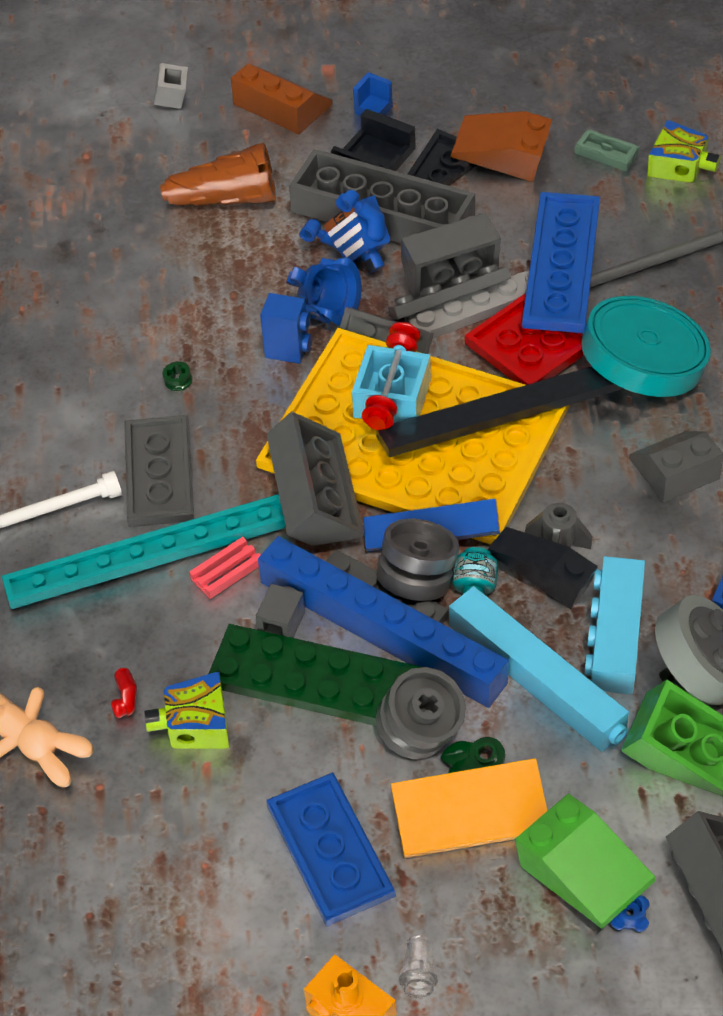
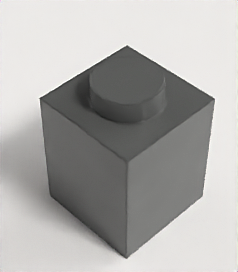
[255,584,305,638]

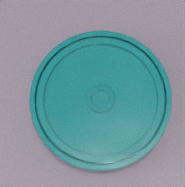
[581,296,711,397]

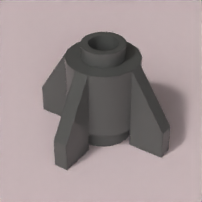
[525,503,593,549]

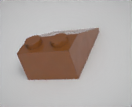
[451,111,553,182]

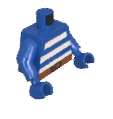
[299,190,390,274]

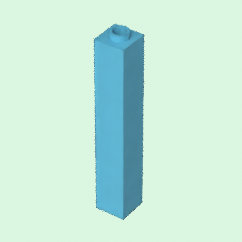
[449,586,629,752]

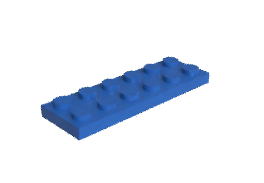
[522,192,600,333]

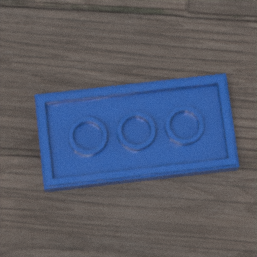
[266,772,396,927]

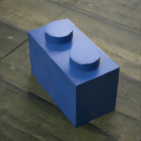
[260,293,312,364]

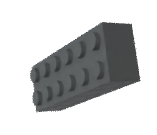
[289,149,475,243]

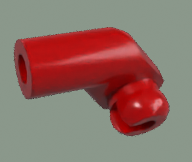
[111,668,137,718]

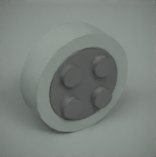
[655,595,723,705]

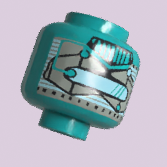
[452,547,498,595]

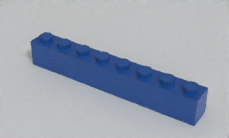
[258,536,509,708]

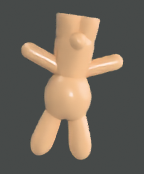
[0,687,94,788]

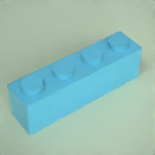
[585,556,645,694]

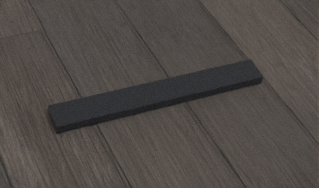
[376,366,624,458]

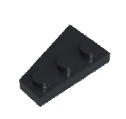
[408,128,477,186]

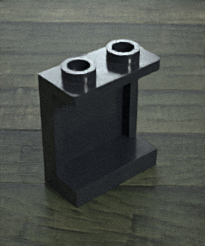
[331,109,416,171]

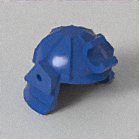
[286,258,362,326]

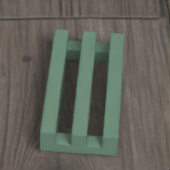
[574,129,639,171]

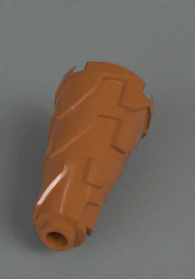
[160,143,276,206]

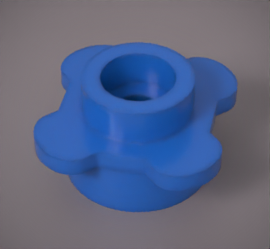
[610,895,649,932]

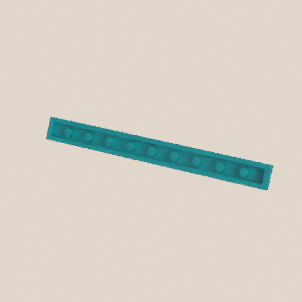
[1,494,286,609]

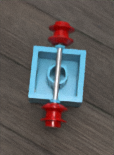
[352,322,431,430]

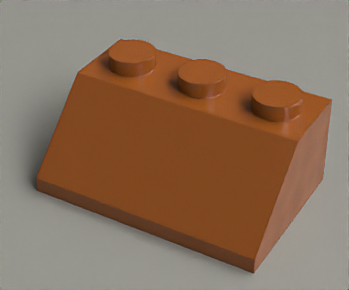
[231,63,333,135]

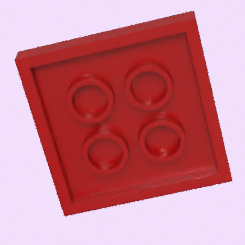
[465,293,584,385]

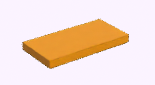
[390,758,548,859]

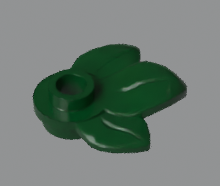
[441,737,506,773]

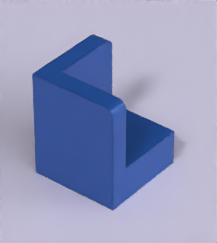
[353,72,393,116]

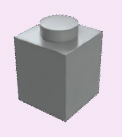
[154,63,188,109]

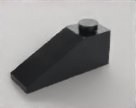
[488,527,598,609]

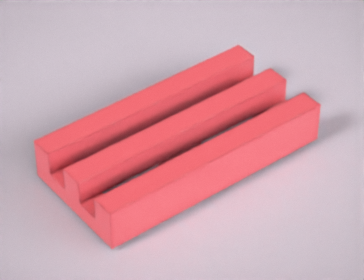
[189,537,261,599]

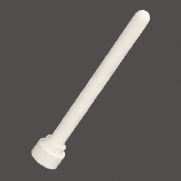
[0,470,122,529]

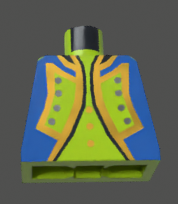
[647,120,721,183]
[144,672,229,749]

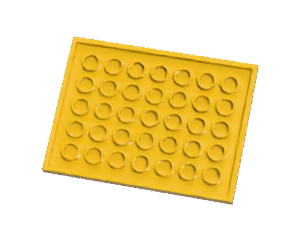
[256,328,570,545]

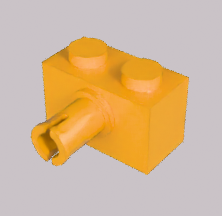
[304,954,397,1016]

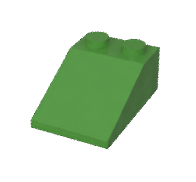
[621,680,723,797]
[515,793,656,929]

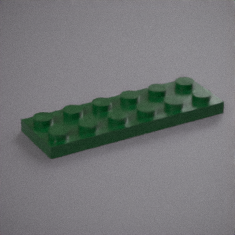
[208,624,421,726]

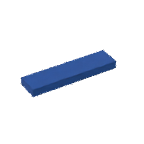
[363,499,500,552]

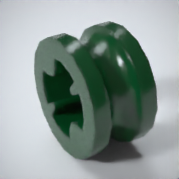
[162,361,193,391]

